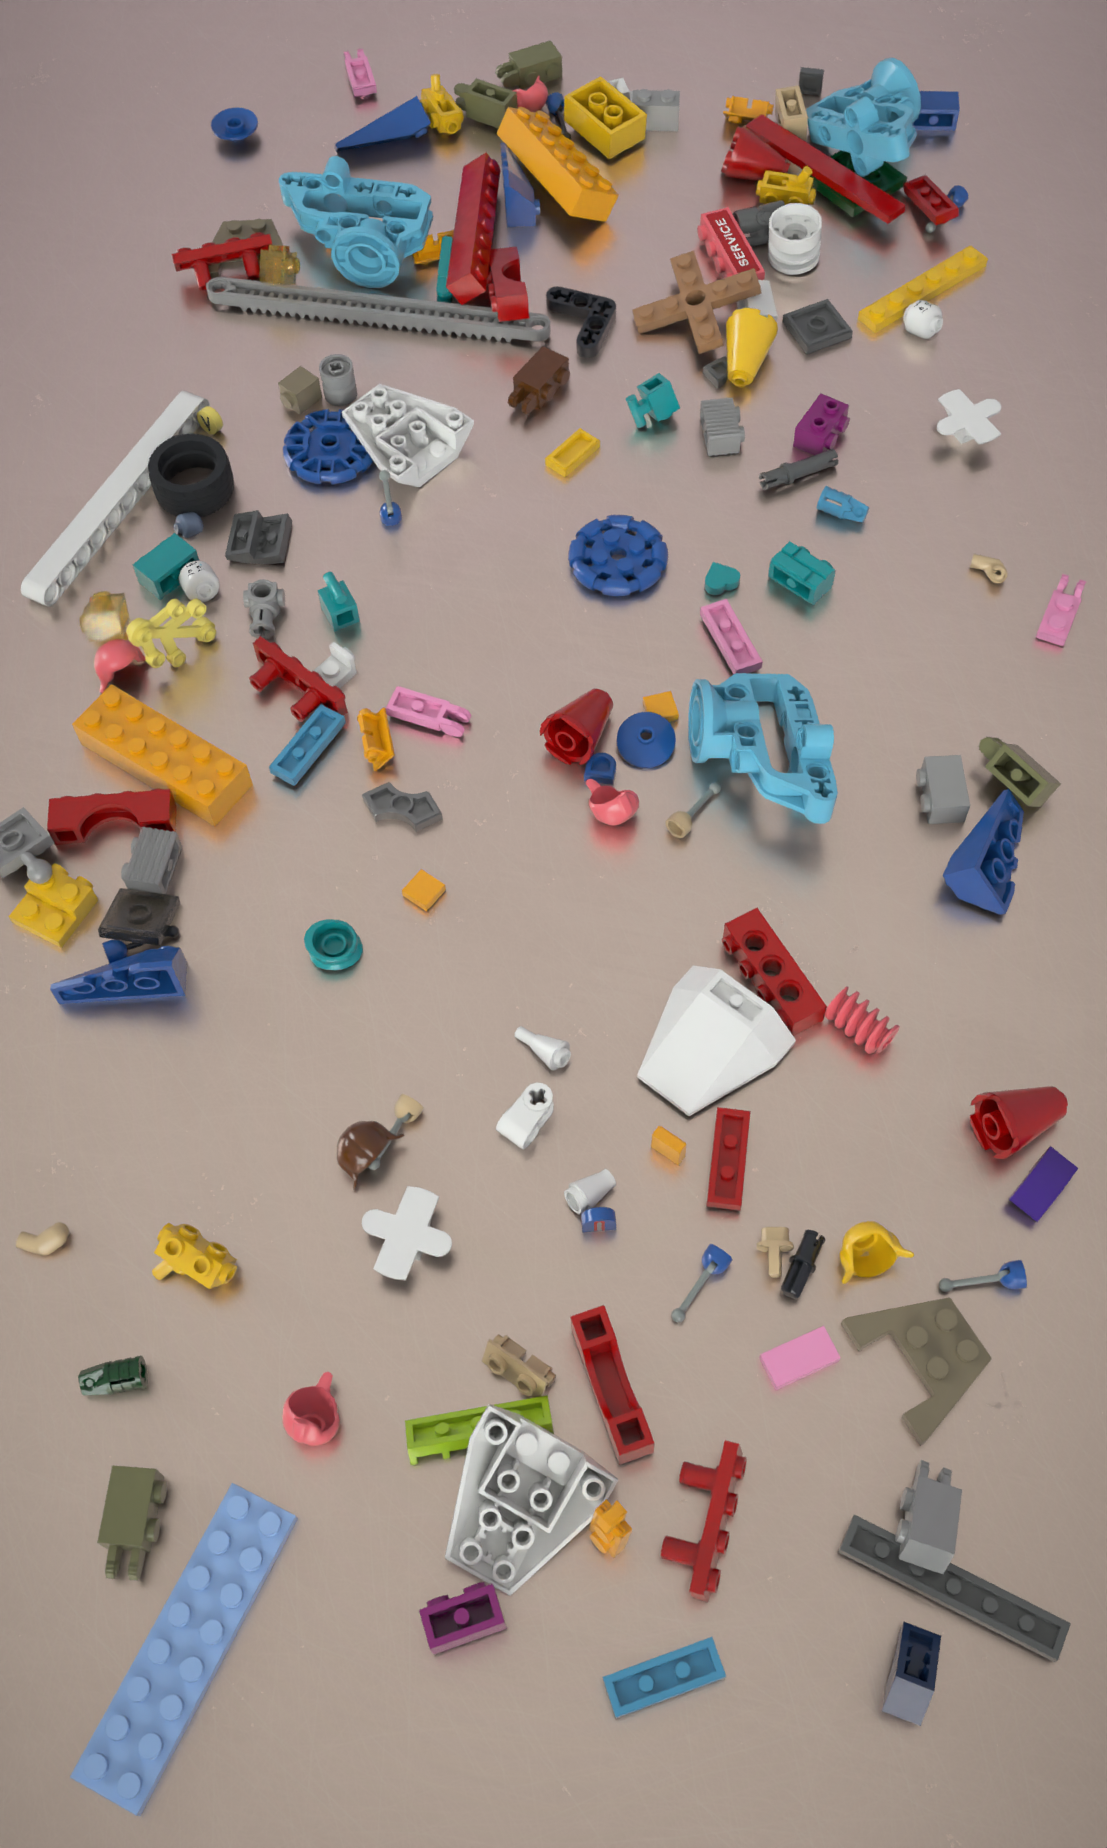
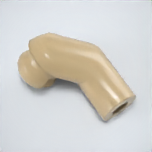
[970,554,1008,583]
[16,1222,69,1255]

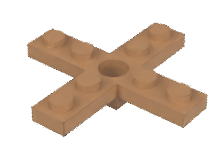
[632,251,762,354]

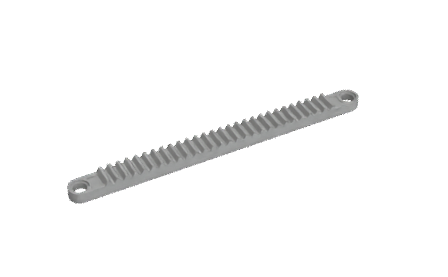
[206,277,551,342]

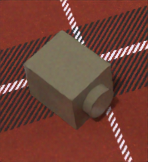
[278,366,322,414]

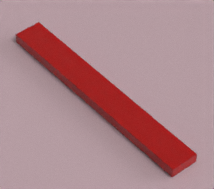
[745,114,906,224]

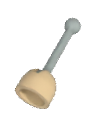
[665,782,721,838]
[368,1094,424,1170]

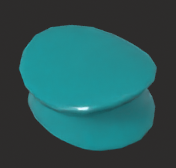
[304,919,363,970]

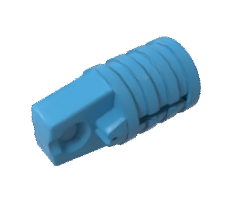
[817,486,869,523]

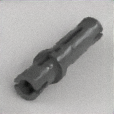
[759,449,839,490]

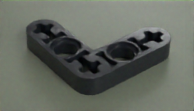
[546,286,616,358]

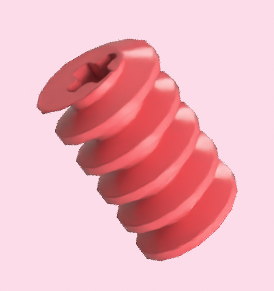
[825,986,900,1054]

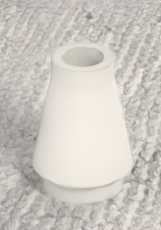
[564,1169,616,1214]

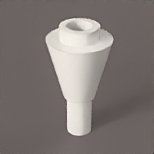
[514,1026,571,1070]

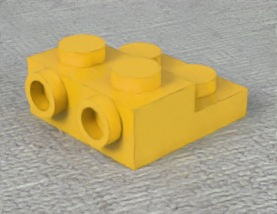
[8,863,98,948]

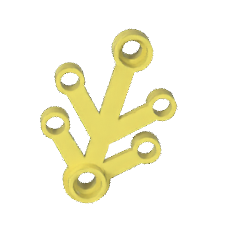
[126,598,217,669]

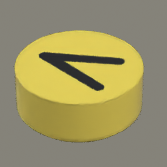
[197,406,223,435]

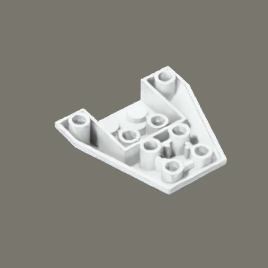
[342,384,474,487]
[637,965,796,1116]
[445,1404,618,1596]

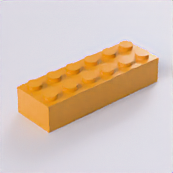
[497,107,619,222]
[72,684,253,826]

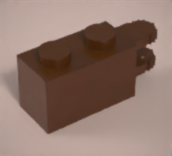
[507,346,570,414]

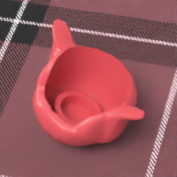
[511,76,548,113]
[94,639,146,693]
[586,779,639,826]
[282,1372,340,1446]

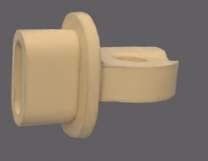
[757,1227,794,1278]

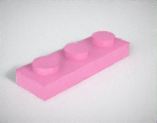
[700,599,763,674]

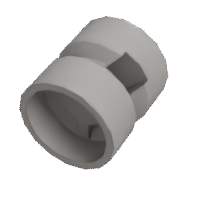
[319,354,357,406]

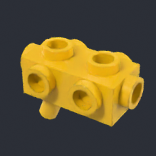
[419,74,464,134]
[756,166,816,205]
[152,1223,237,1289]

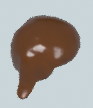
[337,1121,404,1190]

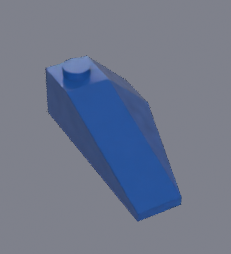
[334,96,431,152]
[500,143,540,228]
[942,789,1024,915]
[50,946,187,1004]

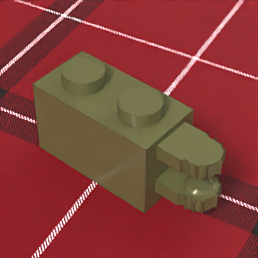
[495,40,562,89]
[454,78,518,129]
[978,737,1061,807]
[97,1465,167,1581]

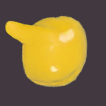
[839,1221,914,1284]

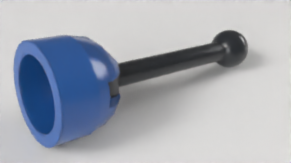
[546,92,571,140]
[102,925,179,963]

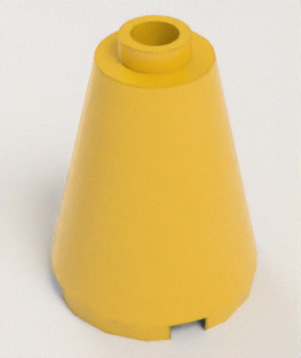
[726,308,778,387]

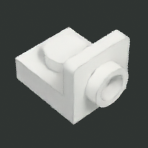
[313,642,357,688]

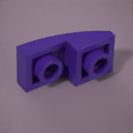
[1008,1146,1078,1222]

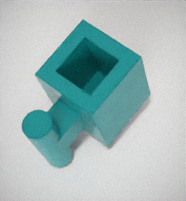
[626,373,680,428]
[317,572,360,632]

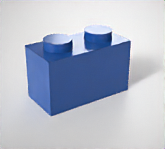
[912,91,960,131]

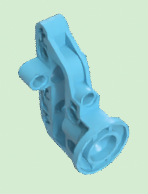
[806,58,921,177]
[278,156,433,288]
[688,673,838,824]

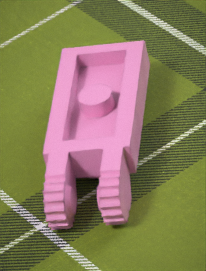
[344,49,377,97]
[1036,574,1086,646]
[386,686,471,737]

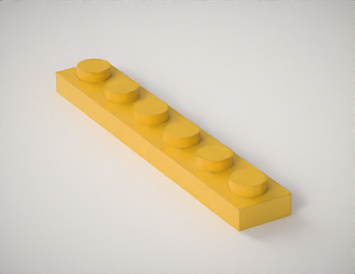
[858,245,988,333]

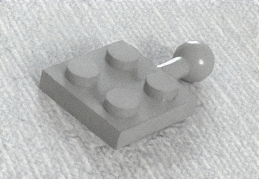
[0,807,55,884]

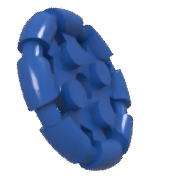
[283,409,373,485]
[568,515,668,596]

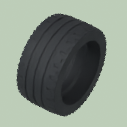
[148,433,234,517]

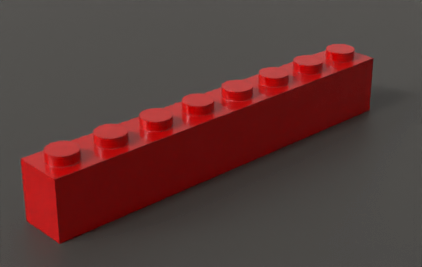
[446,152,501,305]

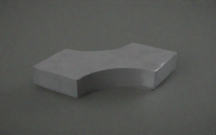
[362,782,443,832]

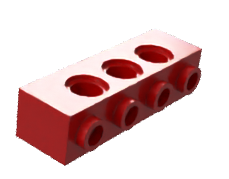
[722,908,827,1036]

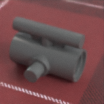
[733,200,785,247]

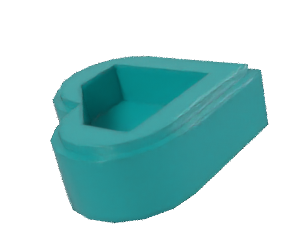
[704,562,740,595]

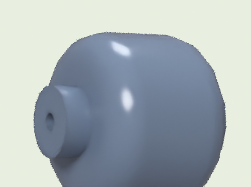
[174,512,203,538]

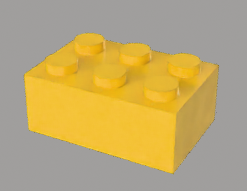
[564,76,647,159]

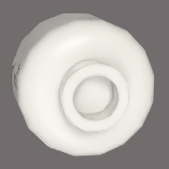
[903,300,943,339]
[179,561,220,602]

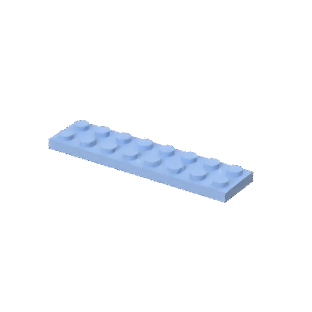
[70,1483,298,1816]

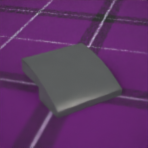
[225,510,292,564]

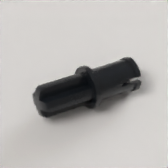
[781,1230,826,1299]

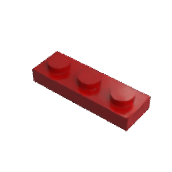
[903,175,959,225]
[706,1107,751,1211]

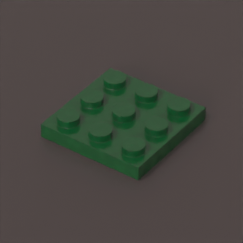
[810,150,907,217]

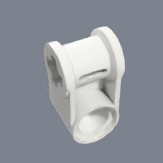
[496,1083,554,1150]

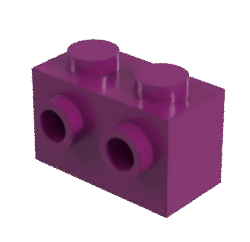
[793,393,850,455]
[419,1582,507,1655]

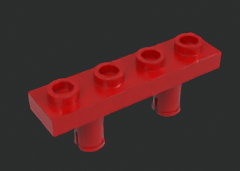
[172,232,273,290]
[249,636,347,722]
[661,1440,747,1602]

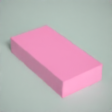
[759,1326,841,1391]

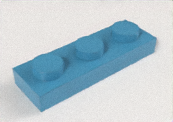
[269,704,346,786]
[603,1637,726,1719]

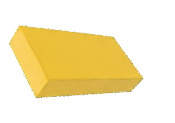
[545,428,600,478]

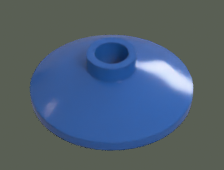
[211,108,258,141]
[617,712,676,768]

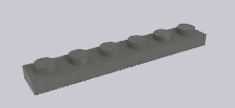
[838,1514,1071,1662]

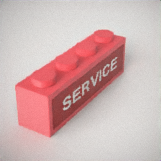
[697,207,765,280]

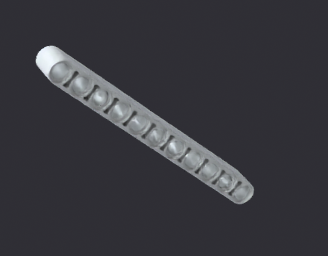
[21,391,210,607]

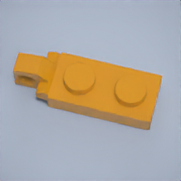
[589,1499,632,1558]

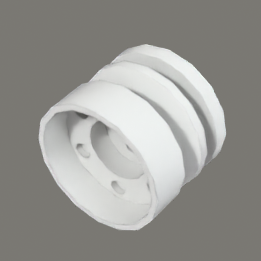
[768,203,822,275]

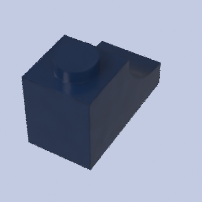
[882,1622,941,1726]

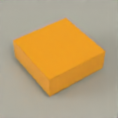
[643,691,679,722]
[402,869,446,912]
[651,1126,687,1166]

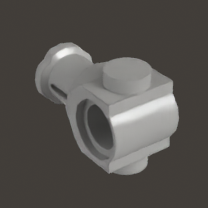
[243,579,285,639]

